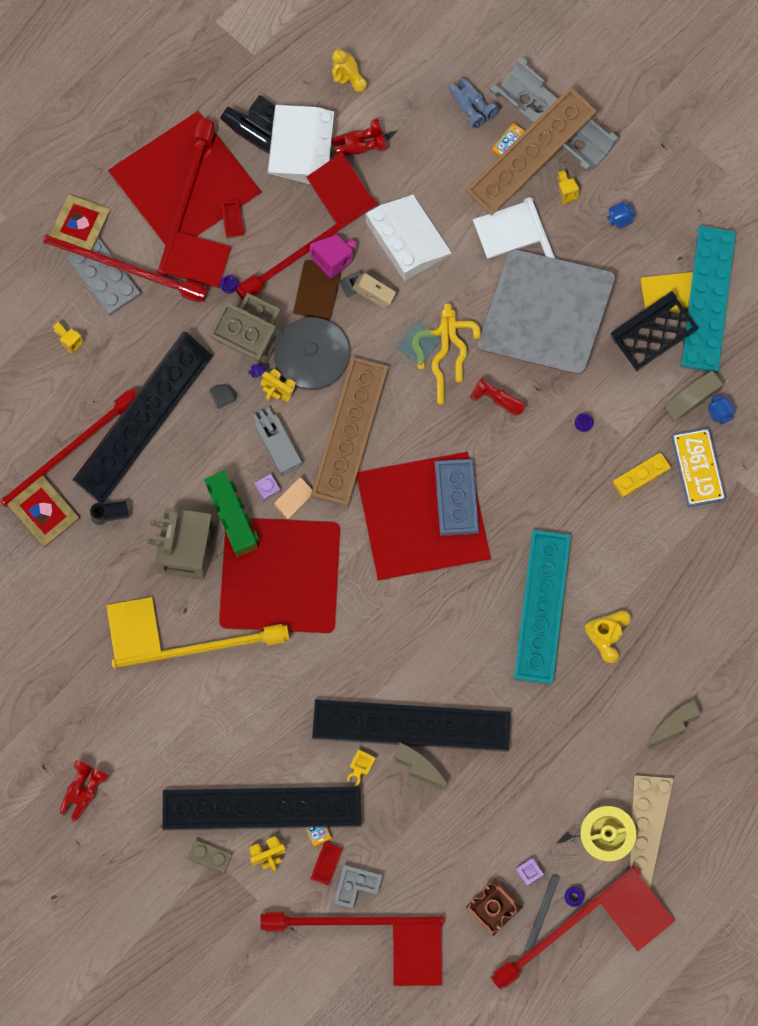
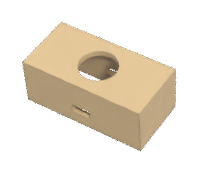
[352,273,396,308]

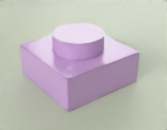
[254,474,280,501]
[516,858,544,886]

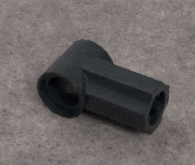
[90,501,129,525]

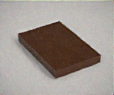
[293,260,340,321]

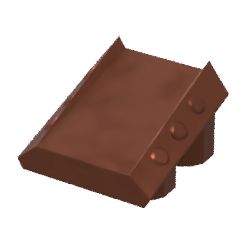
[466,878,523,936]

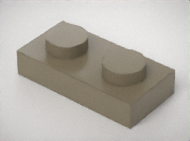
[187,840,232,874]

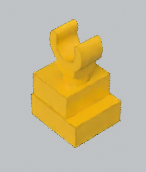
[557,170,579,204]
[53,322,84,354]

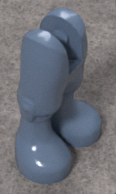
[449,77,499,129]

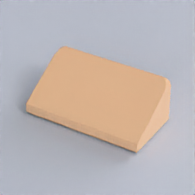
[274,477,312,520]

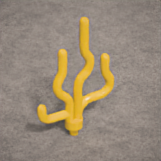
[412,304,481,405]

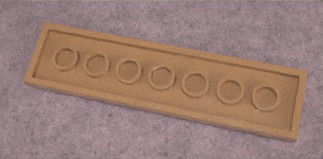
[466,86,597,216]
[311,357,388,507]

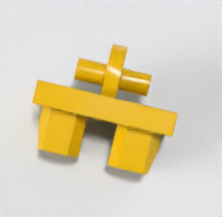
[260,369,296,403]
[249,836,286,872]

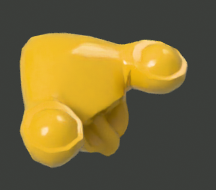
[332,49,367,92]
[584,611,631,663]

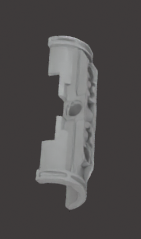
[490,57,618,172]

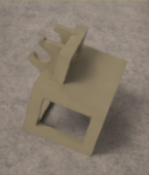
[208,293,282,366]
[147,507,213,580]

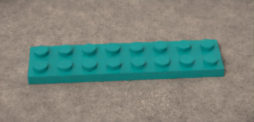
[680,225,736,374]
[514,530,571,685]

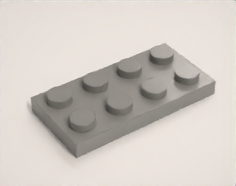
[67,238,141,316]

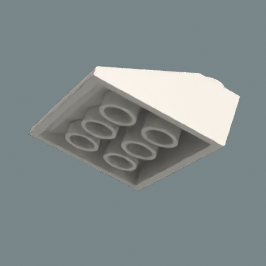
[267,105,334,184]
[366,195,452,281]

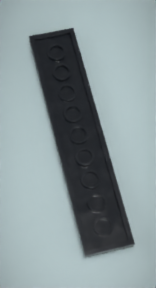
[72,332,213,504]
[312,699,511,752]
[162,787,361,831]

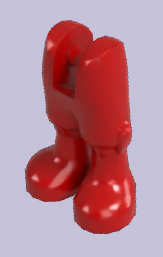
[331,118,386,156]
[470,378,525,416]
[59,760,109,821]

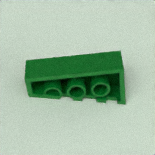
[203,470,259,557]

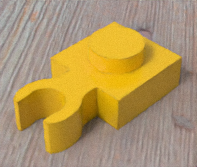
[347,749,376,787]

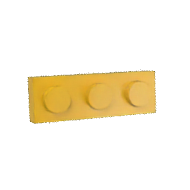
[612,452,671,498]

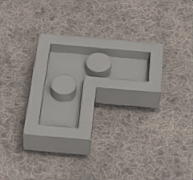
[333,865,382,910]

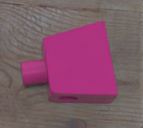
[310,235,357,279]

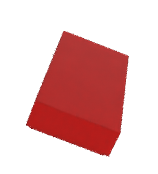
[220,199,244,238]
[310,842,343,886]

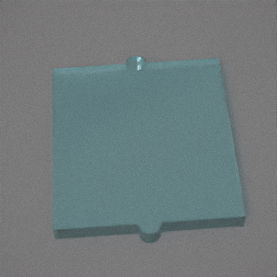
[396,322,441,365]

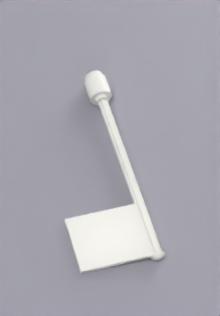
[473,197,555,259]

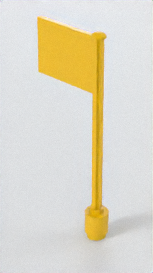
[106,597,289,670]

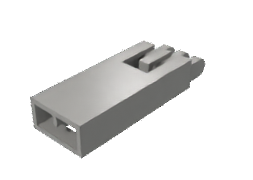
[252,407,302,476]

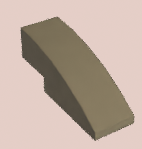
[664,370,723,422]
[647,701,701,749]
[393,743,447,791]

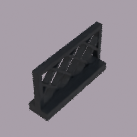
[610,291,699,372]

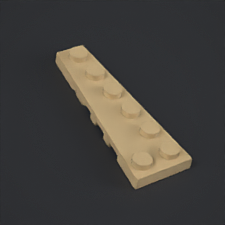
[629,776,673,889]

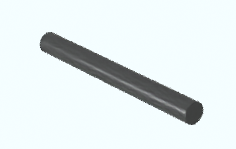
[524,877,559,953]

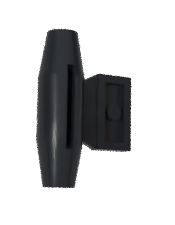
[220,95,276,154]

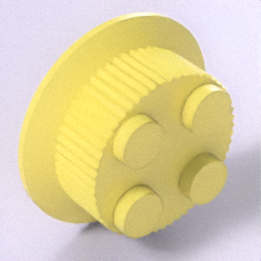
[580,806,636,862]

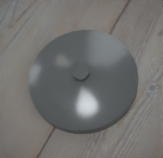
[274,317,349,390]

